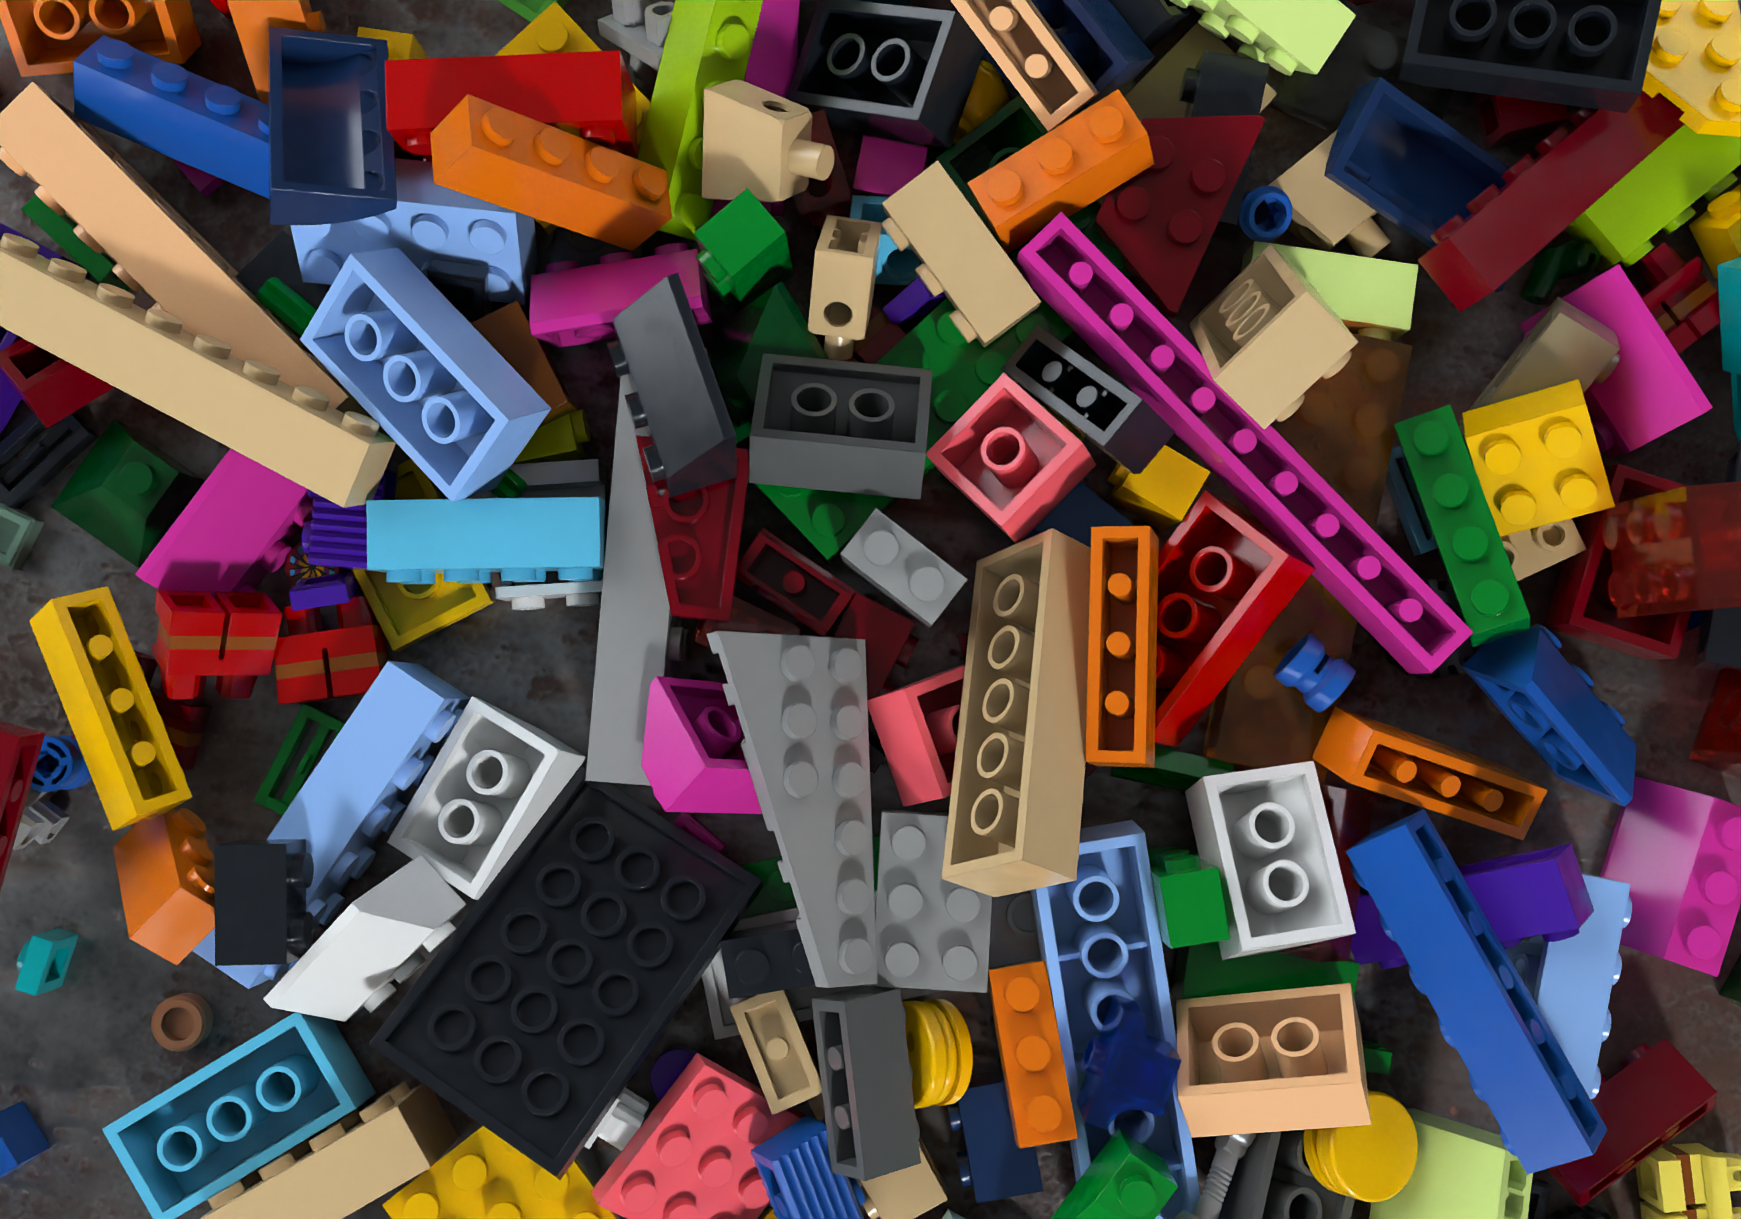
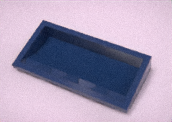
[268,26,397,225]
[1324,77,1510,292]

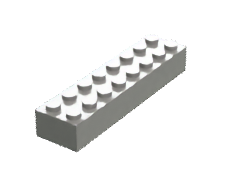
[585,348,711,786]

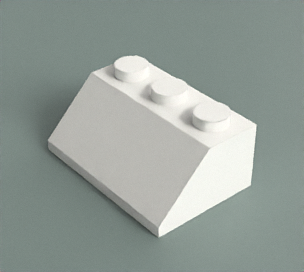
[387,696,586,900]
[1185,761,1356,960]
[263,855,467,1022]

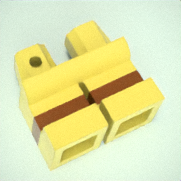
[1636,1143,1741,1219]

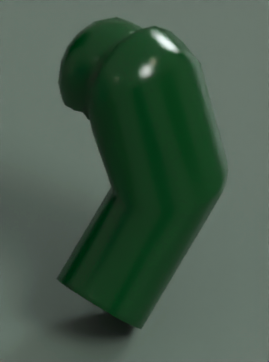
[1520,240,1600,305]

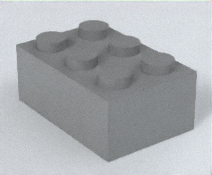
[872,808,992,993]

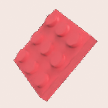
[591,1053,807,1219]

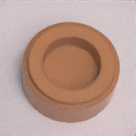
[151,993,214,1052]

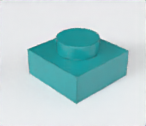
[14,928,79,996]

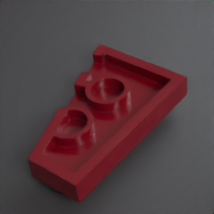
[636,435,749,623]

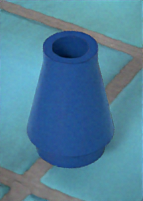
[1238,186,1292,242]

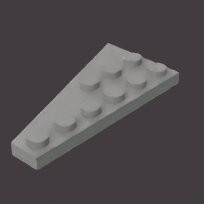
[706,631,878,988]

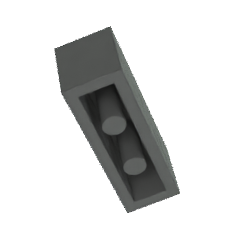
[811,985,921,1181]

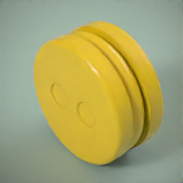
[902,999,973,1109]
[1303,1090,1418,1202]

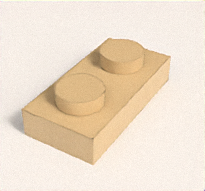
[730,990,822,1115]

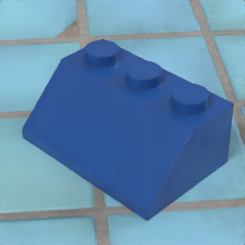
[1462,624,1637,807]

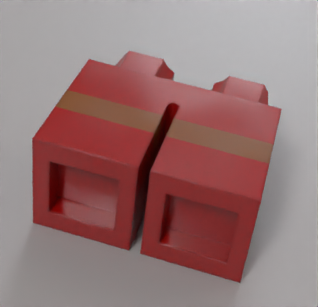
[151,590,282,699]
[274,596,389,705]

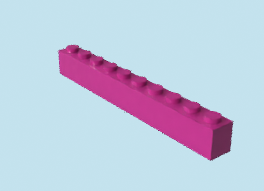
[1015,212,1473,674]

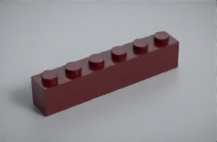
[1418,90,1684,312]

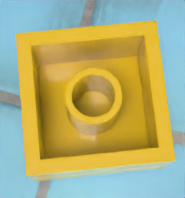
[1462,379,1615,537]

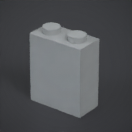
[840,508,968,630]

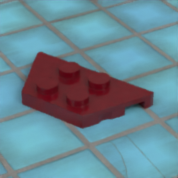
[1093,115,1266,318]

